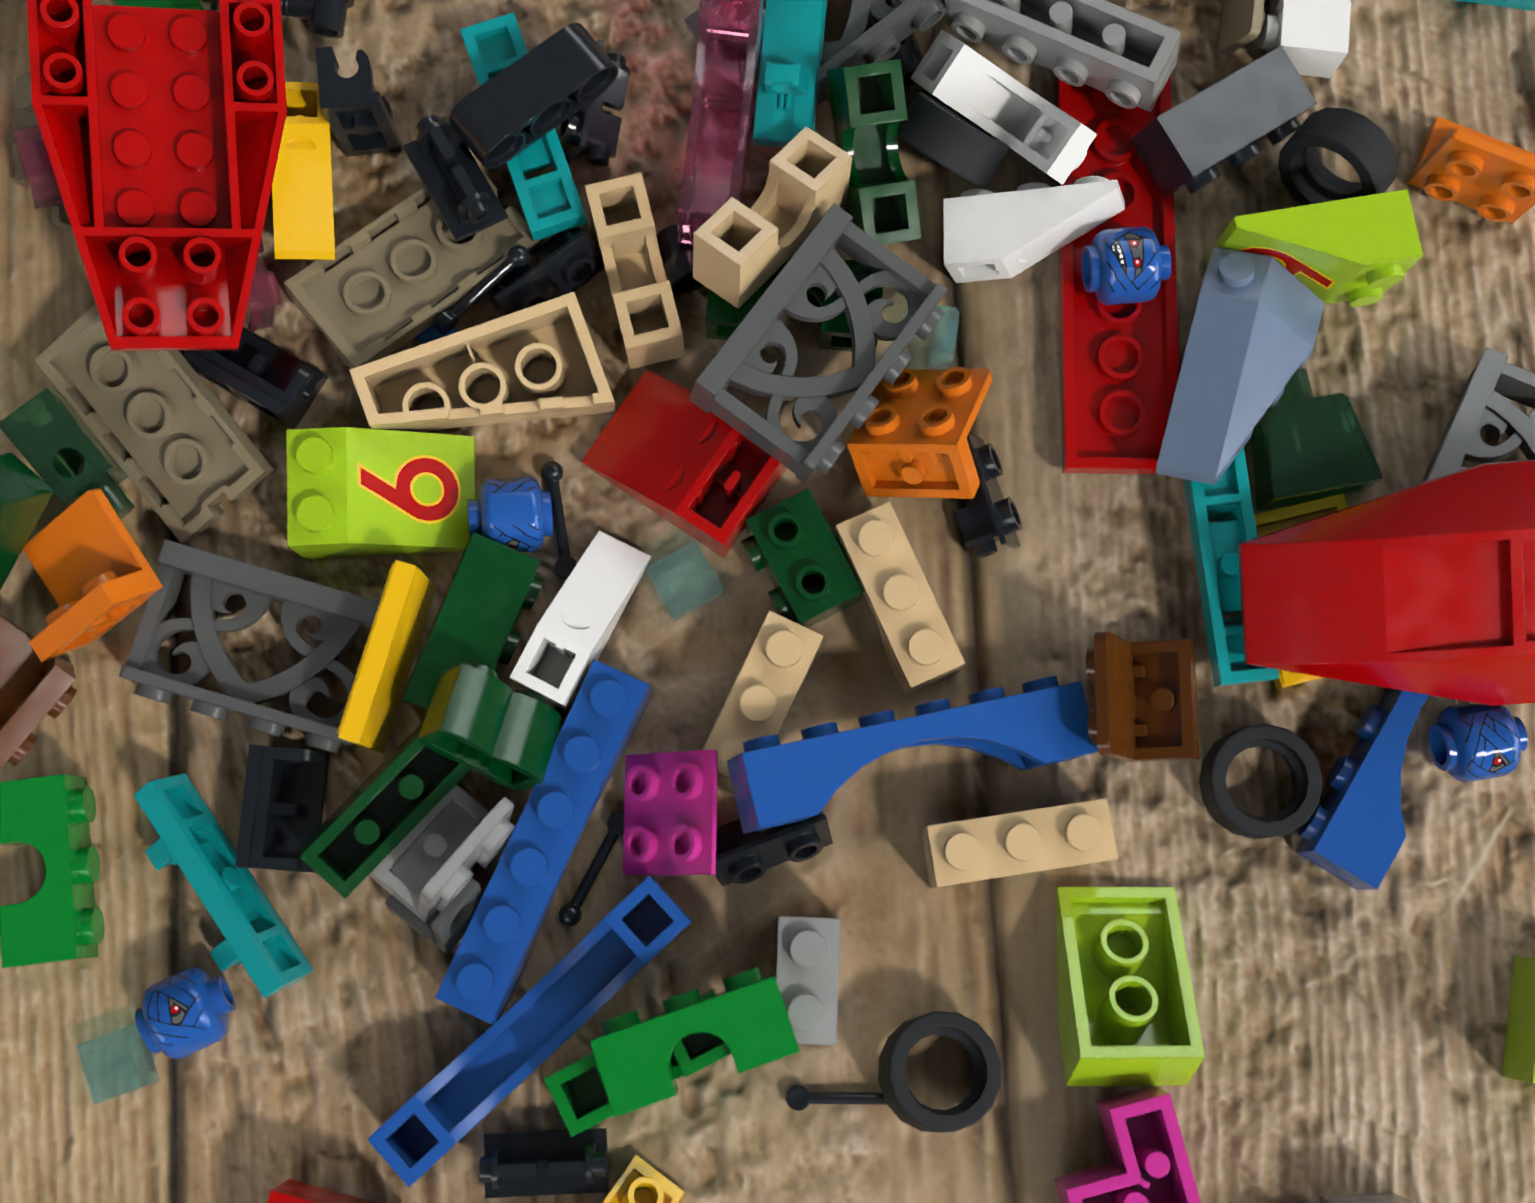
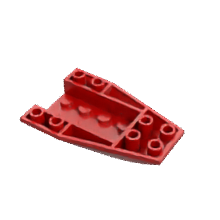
[27,0,287,351]
[1238,460,1535,706]

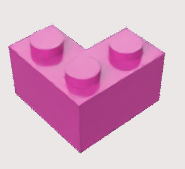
[1053,1086,1201,1203]

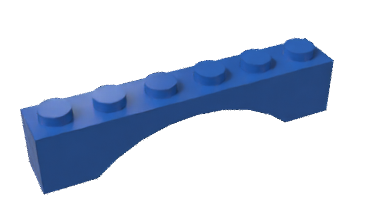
[435,659,653,1024]
[727,676,1098,834]
[1295,688,1430,890]
[367,876,693,1187]

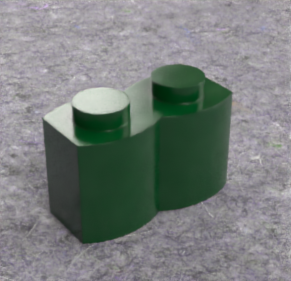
[418,663,562,791]

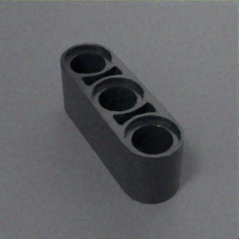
[449,23,618,169]

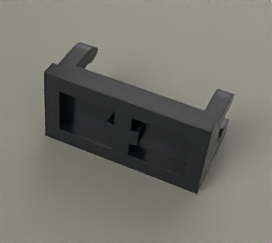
[315,46,402,157]
[183,328,328,429]
[235,745,330,873]

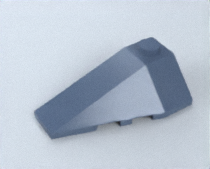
[1156,247,1325,485]

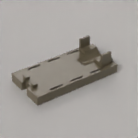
[284,170,540,369]
[34,303,274,544]

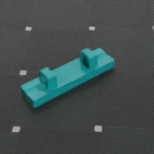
[753,0,827,147]
[460,12,588,241]
[1183,447,1279,687]
[133,773,314,999]

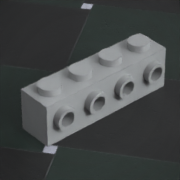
[945,0,1181,112]

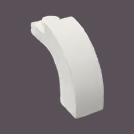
[910,29,1097,185]

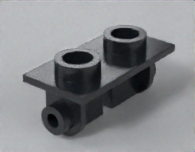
[559,39,630,167]
[402,115,508,242]
[486,227,605,315]
[950,434,1022,559]
[716,811,833,886]
[479,1128,609,1198]

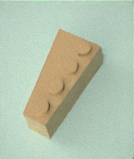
[349,292,616,432]

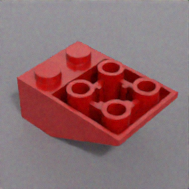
[581,369,787,558]

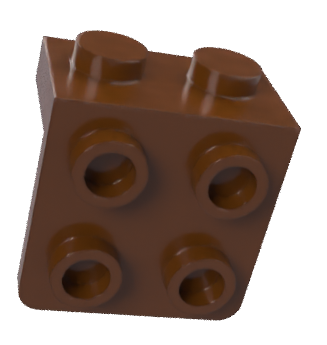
[0,614,77,769]
[1086,632,1200,762]

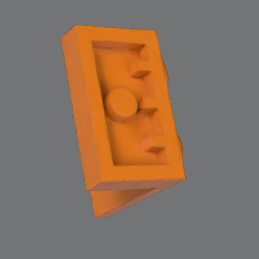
[1408,116,1535,224]
[847,367,992,499]
[23,488,163,662]

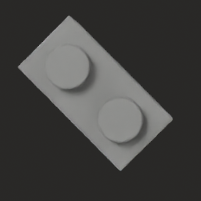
[775,916,840,1045]

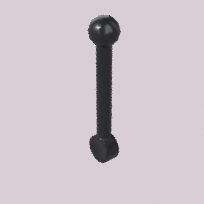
[434,245,530,334]
[541,461,577,580]
[558,812,624,927]
[786,1085,912,1111]

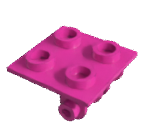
[623,749,718,876]

